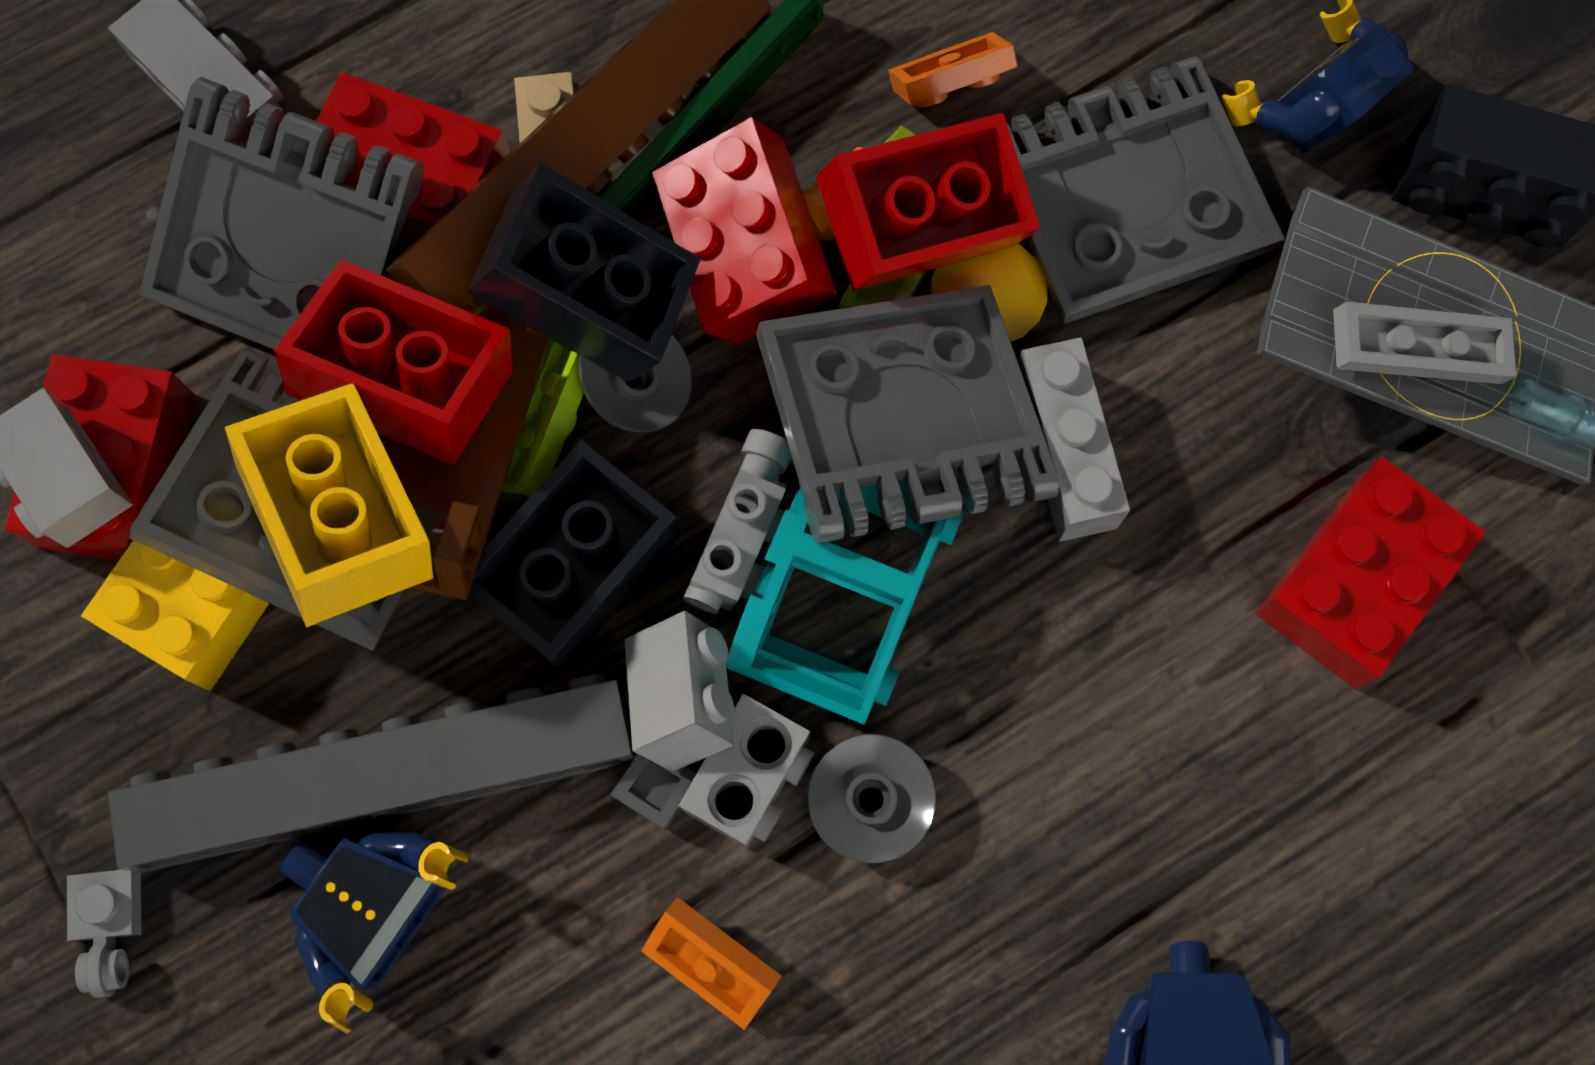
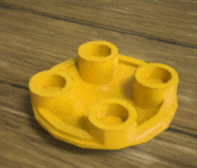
[930,244,1047,342]

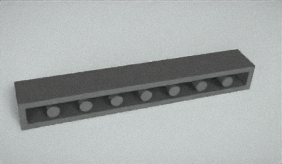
[108,674,636,873]

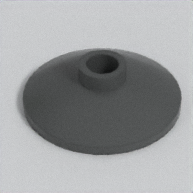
[579,335,692,433]
[808,734,936,864]

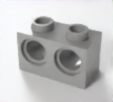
[678,694,814,849]

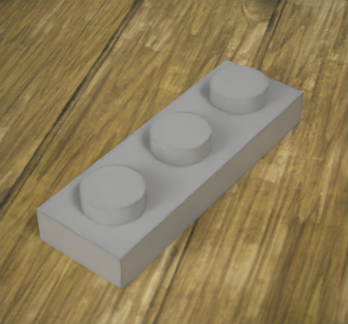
[1333,301,1517,384]

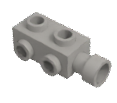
[683,429,792,614]

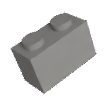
[0,387,133,548]
[625,611,734,772]

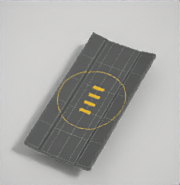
[1257,186,1595,486]

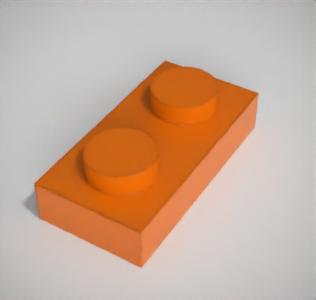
[888,32,1018,107]
[641,897,782,1030]

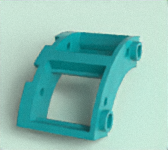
[726,480,965,725]

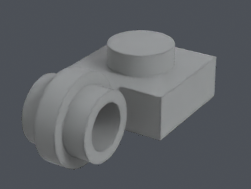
[67,870,141,998]

